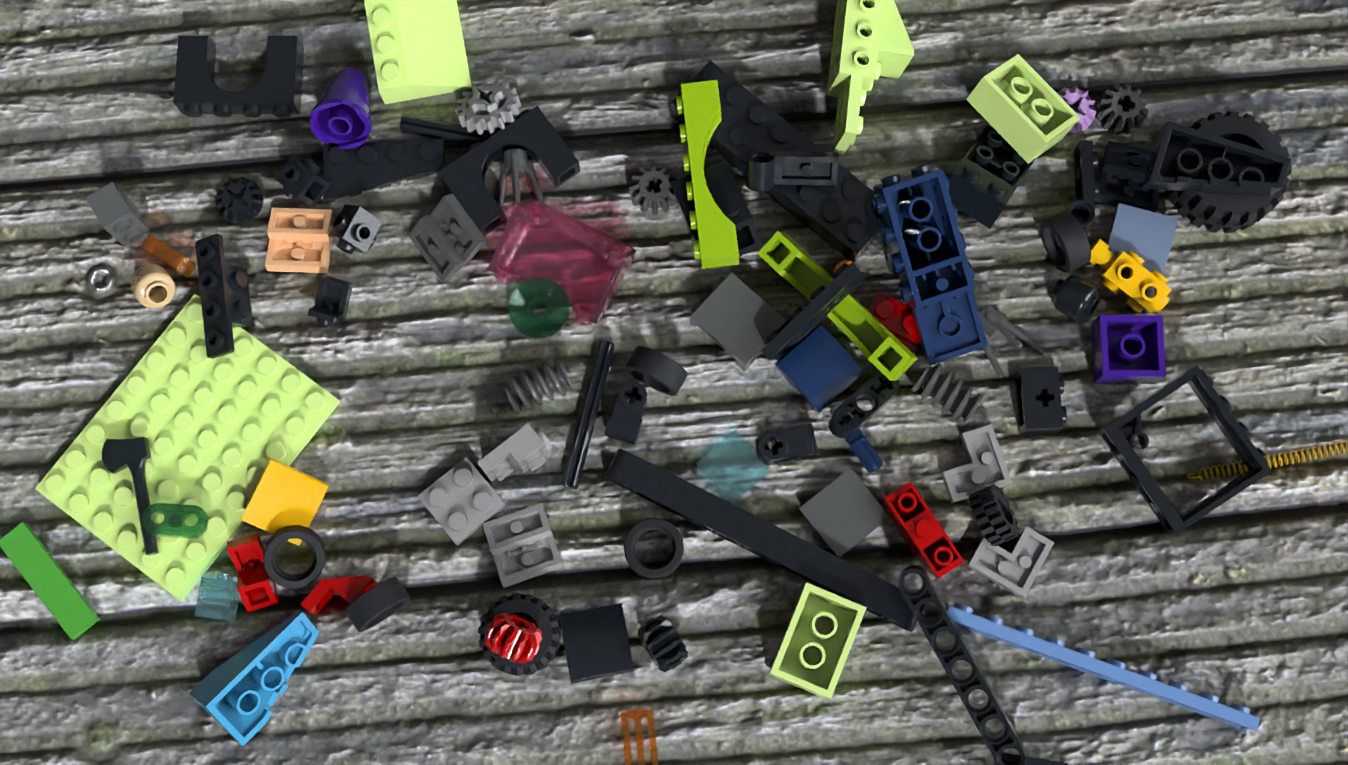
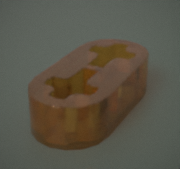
[140,234,197,278]

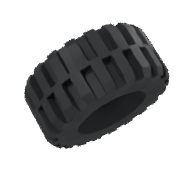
[1168,111,1292,233]

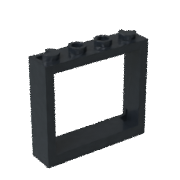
[1097,366,1272,535]

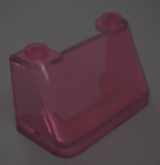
[487,199,637,325]

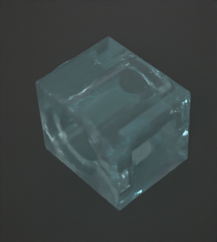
[195,573,239,622]

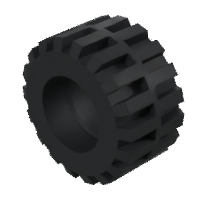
[478,593,562,676]

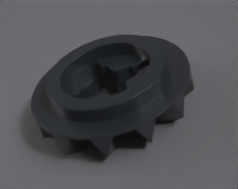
[214,176,264,224]

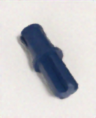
[838,414,883,474]

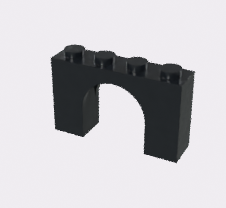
[174,36,304,118]
[438,106,581,236]

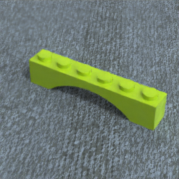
[676,80,739,269]
[757,231,918,381]

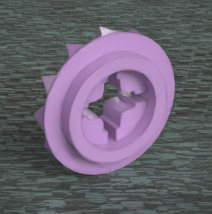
[1057,86,1097,133]

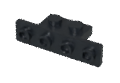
[195,234,253,359]

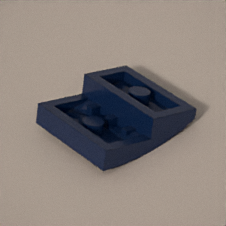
[774,325,864,413]

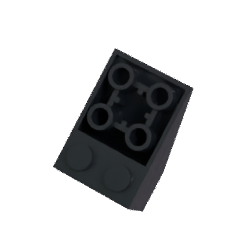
[948,125,1035,229]
[669,160,763,269]

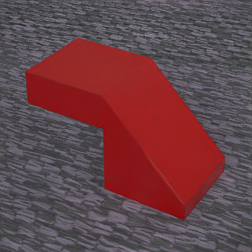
[227,533,278,612]
[301,575,377,615]

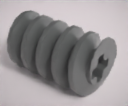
[503,357,573,415]
[911,363,983,427]

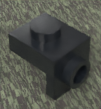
[308,275,353,325]

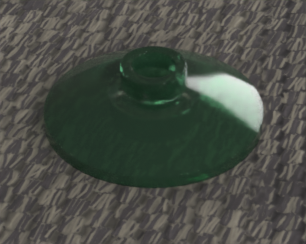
[508,278,570,338]

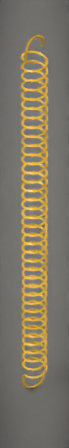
[1187,440,1348,482]

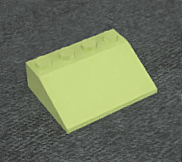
[364,0,472,104]

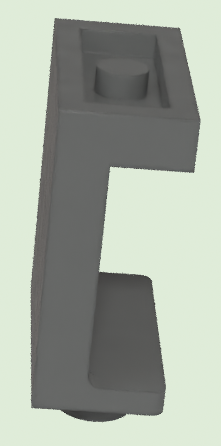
[690,272,787,372]

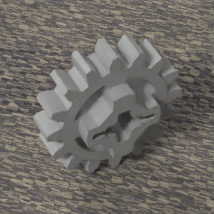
[455,80,521,134]

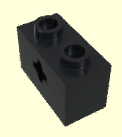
[1014,366,1067,435]

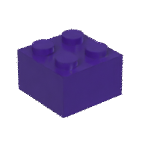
[1091,315,1166,384]

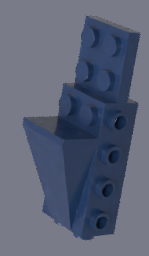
[872,164,988,366]

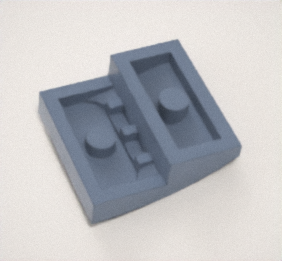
[1105,203,1178,275]

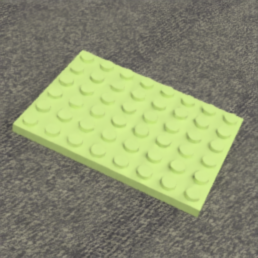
[35,294,340,601]

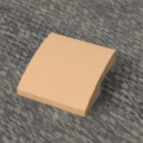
[265,208,333,273]

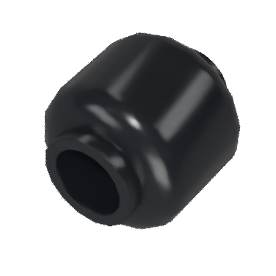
[1052,275,1100,320]

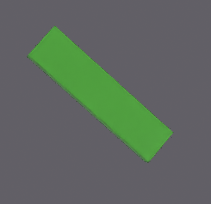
[0,522,100,640]

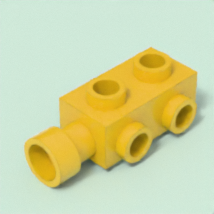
[1089,238,1172,314]

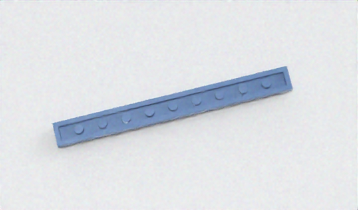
[946,603,1260,731]

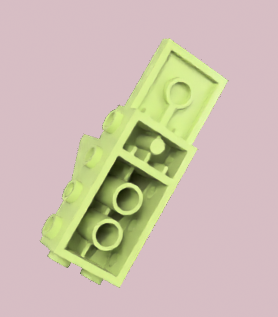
[827,0,914,155]

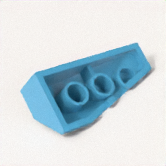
[189,610,320,746]

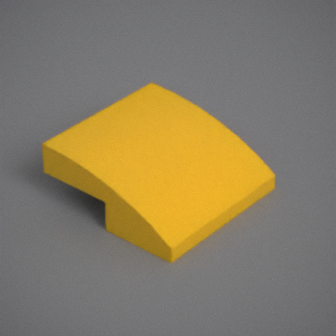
[241,458,329,546]

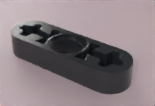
[828,372,900,438]

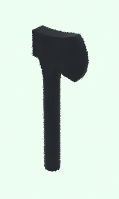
[102,437,159,556]

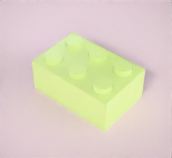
[966,54,1081,164]
[768,582,867,700]

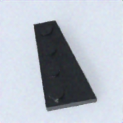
[323,139,445,204]

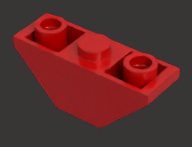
[884,481,965,579]

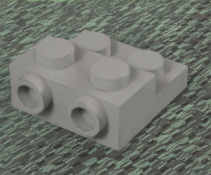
[477,424,552,482]

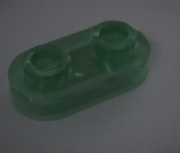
[142,503,209,539]

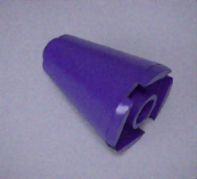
[310,68,372,149]

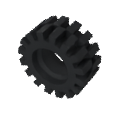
[969,484,1019,546]

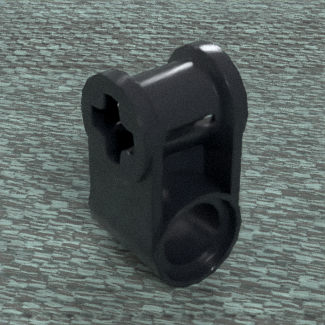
[604,382,647,445]
[757,424,819,465]

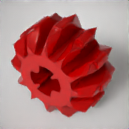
[485,612,542,664]

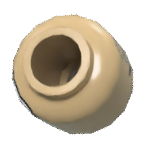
[131,264,176,309]

